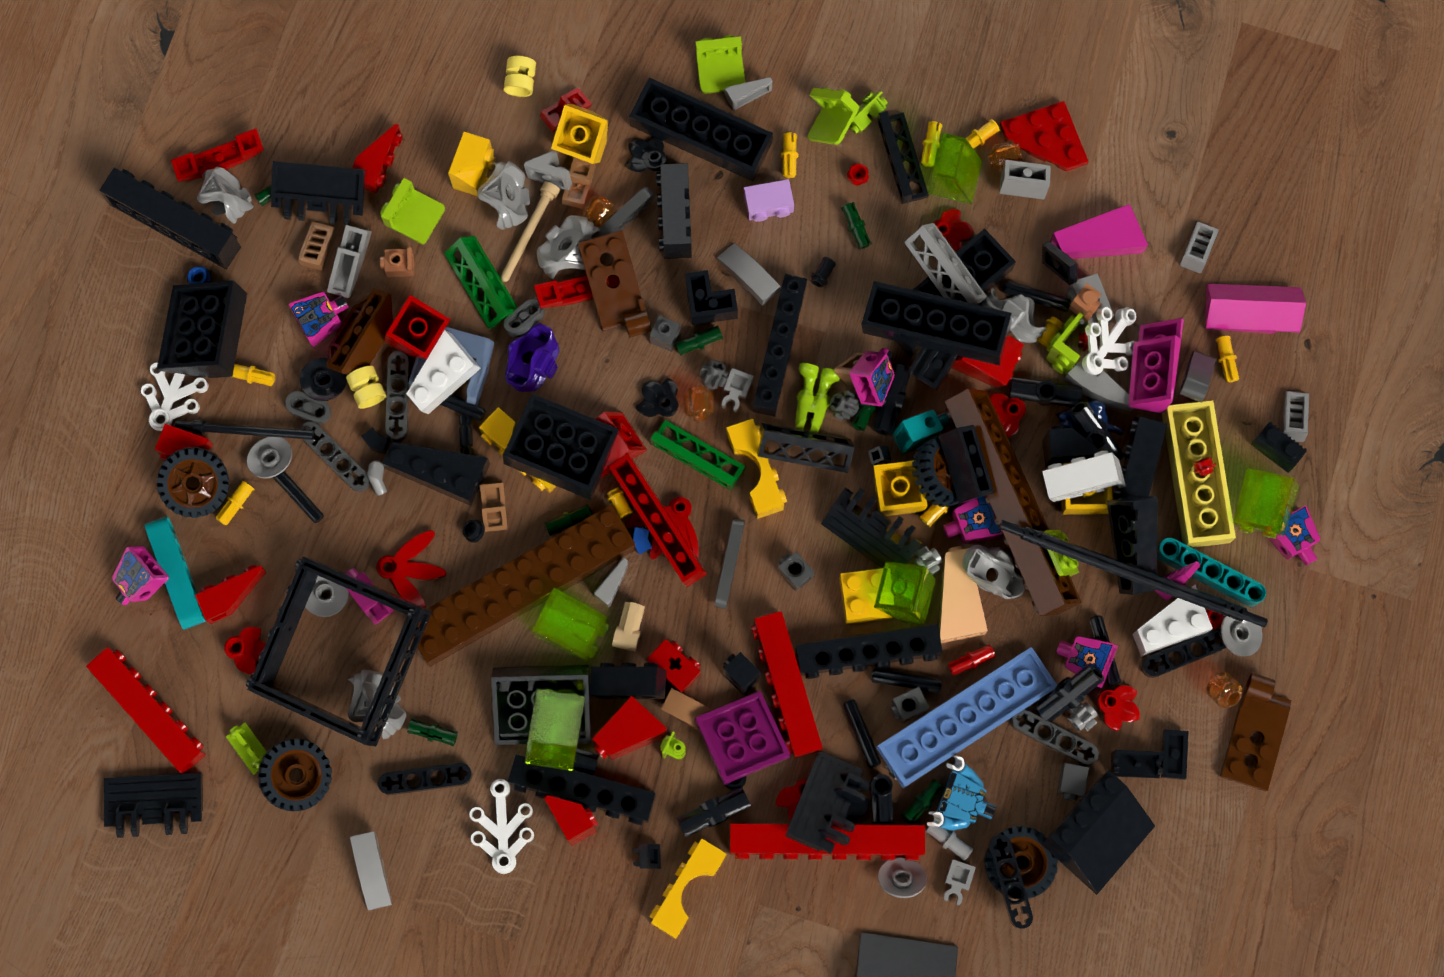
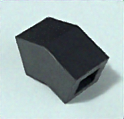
[361,428,390,454]
[868,446,891,465]

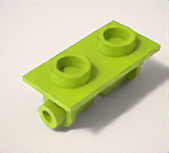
[850,91,888,134]
[226,722,267,775]
[660,731,686,760]

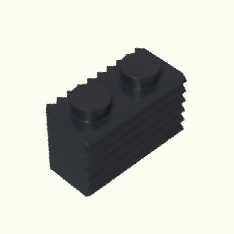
[1251,422,1307,473]

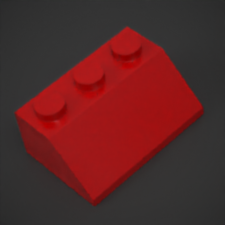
[544,795,598,846]

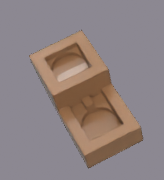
[562,157,596,209]
[480,482,508,532]
[661,688,713,730]

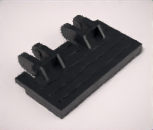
[271,161,366,225]
[821,487,922,579]
[785,751,870,854]
[104,773,203,838]

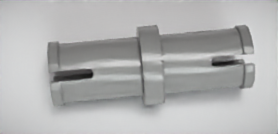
[925,820,973,861]

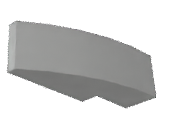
[327,225,372,298]
[717,243,780,306]
[1064,361,1134,412]
[350,831,392,911]

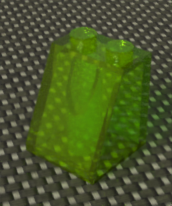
[928,133,982,204]
[1233,468,1300,539]
[874,562,936,626]
[532,588,609,662]
[525,689,585,771]

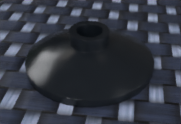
[300,358,347,401]

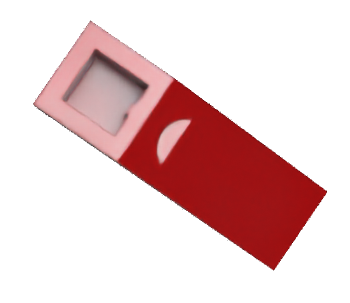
[352,124,403,194]
[195,565,267,624]

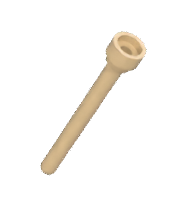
[500,181,560,282]

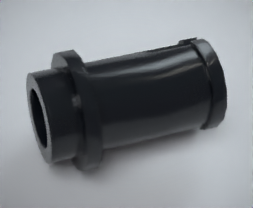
[811,257,836,288]

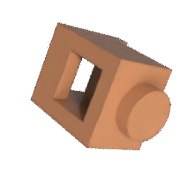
[380,247,415,277]
[1069,283,1102,322]

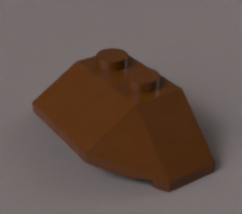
[326,288,393,374]

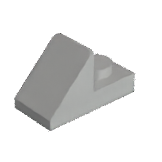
[524,151,572,191]

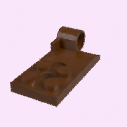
[577,230,652,338]
[1220,673,1292,792]

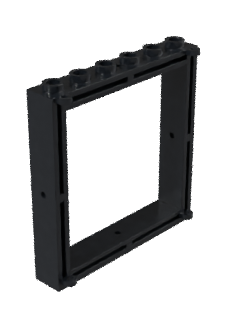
[246,556,432,747]

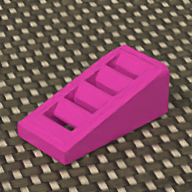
[1155,561,1200,601]

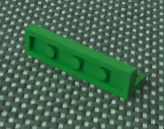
[444,236,518,329]
[650,420,745,491]

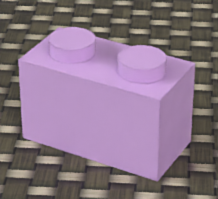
[744,179,794,222]

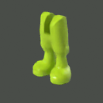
[795,363,840,433]

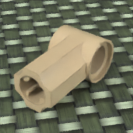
[612,602,645,652]

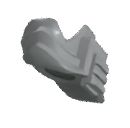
[477,161,530,230]
[197,167,254,223]
[537,215,600,280]
[982,288,1047,343]
[963,545,1025,599]
[347,670,406,739]

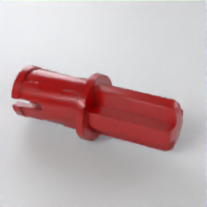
[948,644,995,675]

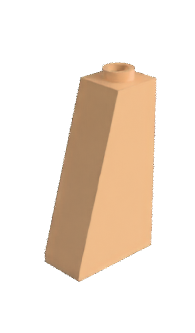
[939,546,988,643]

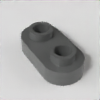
[504,299,545,337]
[285,391,332,424]

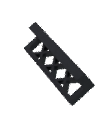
[877,111,929,204]
[757,422,855,473]

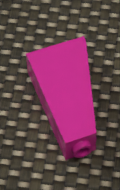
[1050,204,1148,259]

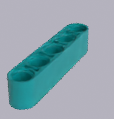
[144,516,206,630]
[1157,538,1266,607]

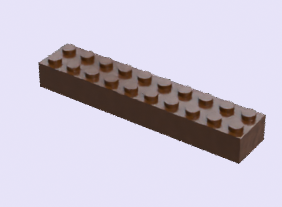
[945,388,1082,616]
[404,504,636,667]

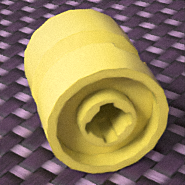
[503,56,536,97]
[346,366,386,409]

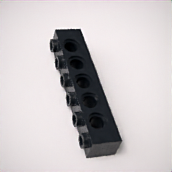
[753,274,807,417]
[795,624,943,679]
[508,754,656,826]

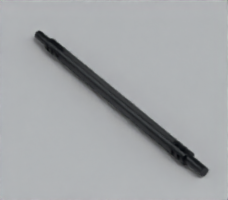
[999,520,1268,627]

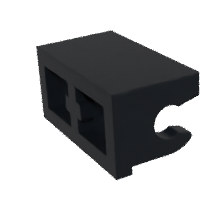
[1111,750,1164,779]

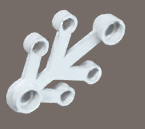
[1082,307,1137,375]
[141,362,209,431]
[469,779,534,874]

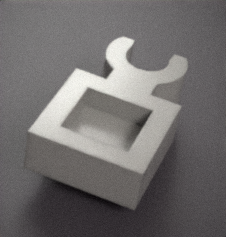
[722,368,754,413]
[943,859,976,906]

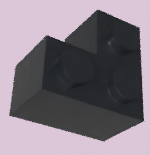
[685,270,738,325]

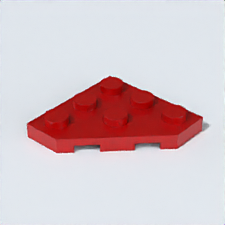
[1000,101,1089,171]

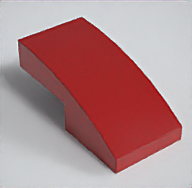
[540,88,592,133]

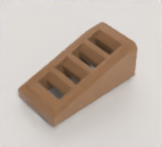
[298,222,335,271]

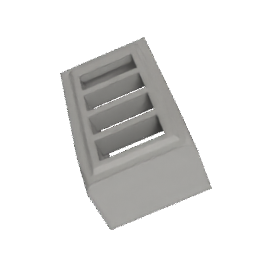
[724,77,773,110]
[1180,221,1219,273]
[1282,391,1309,442]
[594,558,629,609]

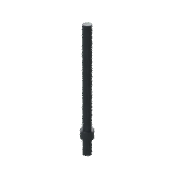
[175,420,314,440]

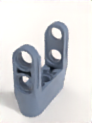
[408,327,494,405]

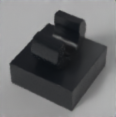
[633,843,661,869]

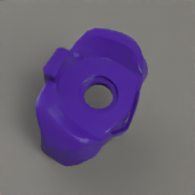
[505,323,559,392]

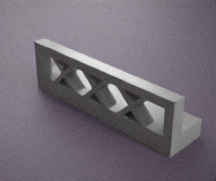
[904,223,987,304]

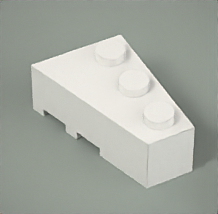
[407,330,481,414]
[1042,451,1126,502]
[1132,585,1213,656]

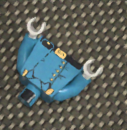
[927,755,996,831]

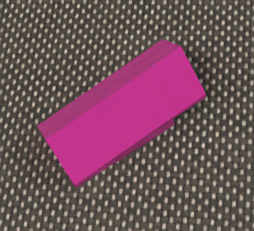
[1205,284,1306,334]
[1128,318,1184,413]

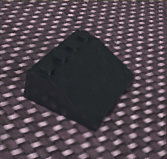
[157,281,247,378]
[503,394,619,500]
[491,665,591,745]
[1041,770,1155,895]
[855,932,958,977]

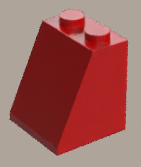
[384,295,451,359]
[951,335,1024,387]
[595,412,647,479]
[592,696,668,760]

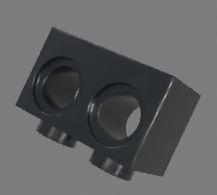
[723,652,761,695]

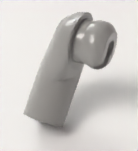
[367,460,387,496]

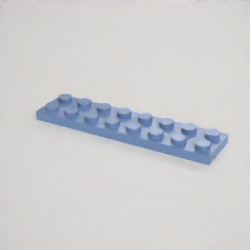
[876,647,1057,788]

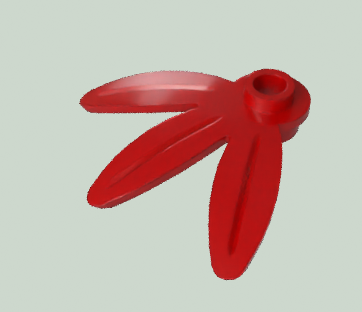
[625,497,699,560]
[376,530,446,608]

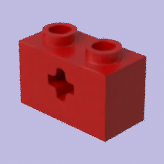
[646,639,701,694]

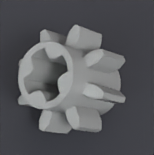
[913,546,943,576]
[1068,702,1098,731]

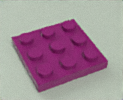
[695,691,790,785]

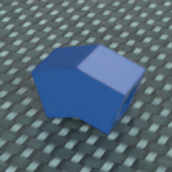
[632,526,652,555]

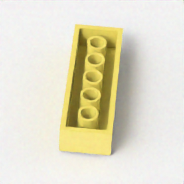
[1162,400,1236,548]

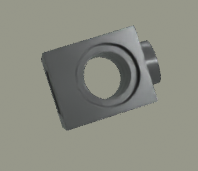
[650,315,680,352]
[778,552,815,592]
[890,687,929,723]
[1057,763,1089,801]

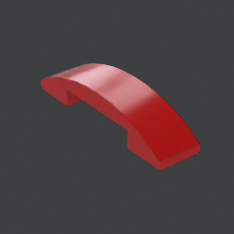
[171,128,264,182]
[534,275,619,308]

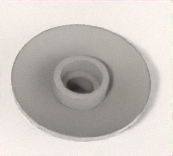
[247,437,292,478]
[305,576,349,617]
[1221,611,1263,657]
[878,858,927,898]

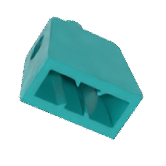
[892,410,950,455]

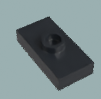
[1042,241,1077,285]
[1161,729,1189,780]

